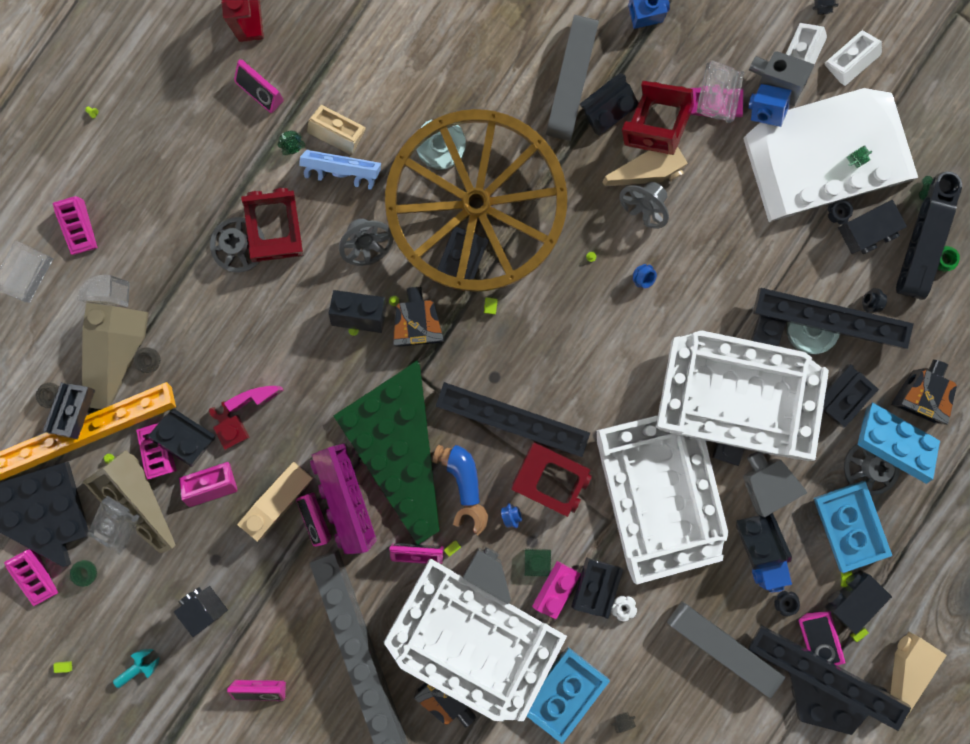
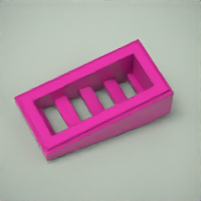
[52,196,97,255]
[136,423,177,480]
[4,549,58,606]

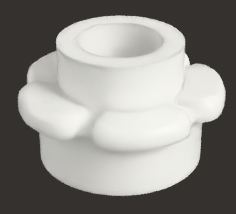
[611,596,637,622]

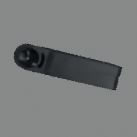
[896,171,962,300]

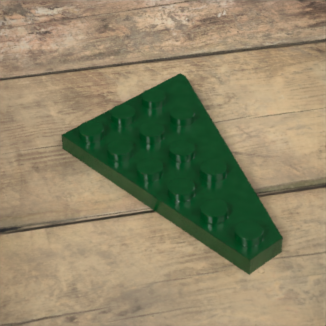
[333,361,440,545]

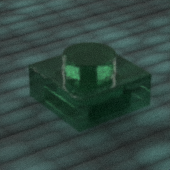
[524,548,551,576]

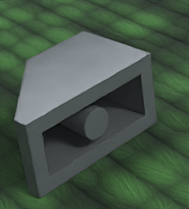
[463,547,511,604]

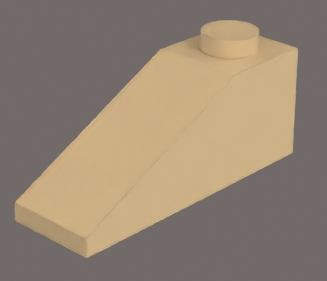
[603,147,688,186]
[237,462,313,542]
[891,632,947,720]

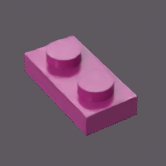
[532,561,581,619]

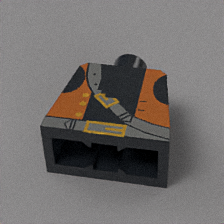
[394,287,444,347]
[891,359,957,425]
[414,682,477,728]

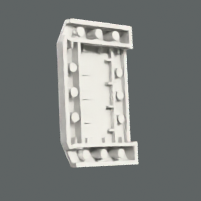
[743,88,918,222]
[656,331,829,461]
[597,415,728,584]
[384,559,567,721]

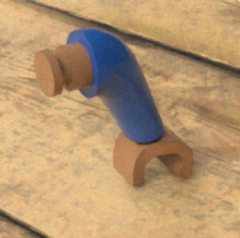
[433,445,488,536]

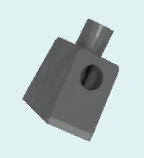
[749,51,815,106]
[743,451,807,517]

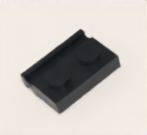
[580,73,639,136]
[437,227,489,280]
[823,364,879,428]
[43,382,95,440]
[148,408,215,467]
[736,513,792,570]
[571,557,624,619]

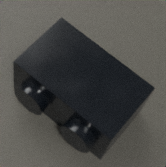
[837,199,907,255]
[328,290,386,333]
[825,570,892,635]
[174,586,228,637]

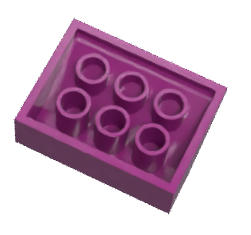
[310,443,377,554]

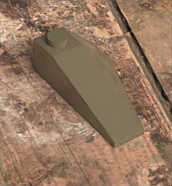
[82,303,149,409]
[82,450,176,554]

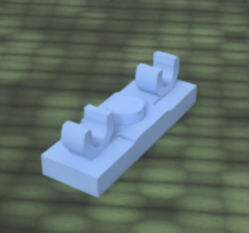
[299,150,381,189]

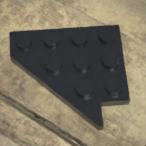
[0,462,90,567]

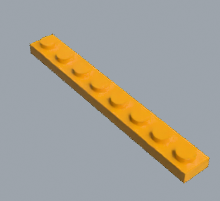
[0,382,176,481]

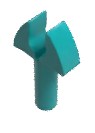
[113,649,160,688]

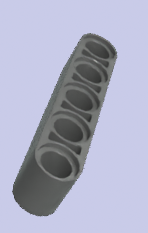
[546,14,599,141]
[667,601,786,699]

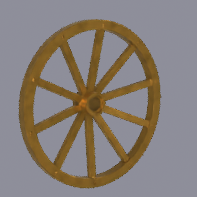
[385,109,567,292]

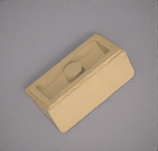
[307,105,366,155]

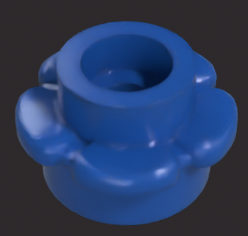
[633,264,657,288]
[501,503,522,528]

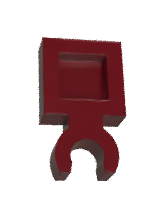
[209,401,250,450]

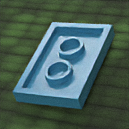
[857,402,940,484]
[813,481,892,573]
[527,647,610,744]

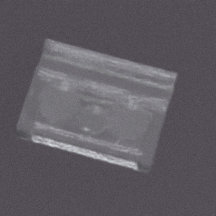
[696,60,744,123]
[87,496,140,555]

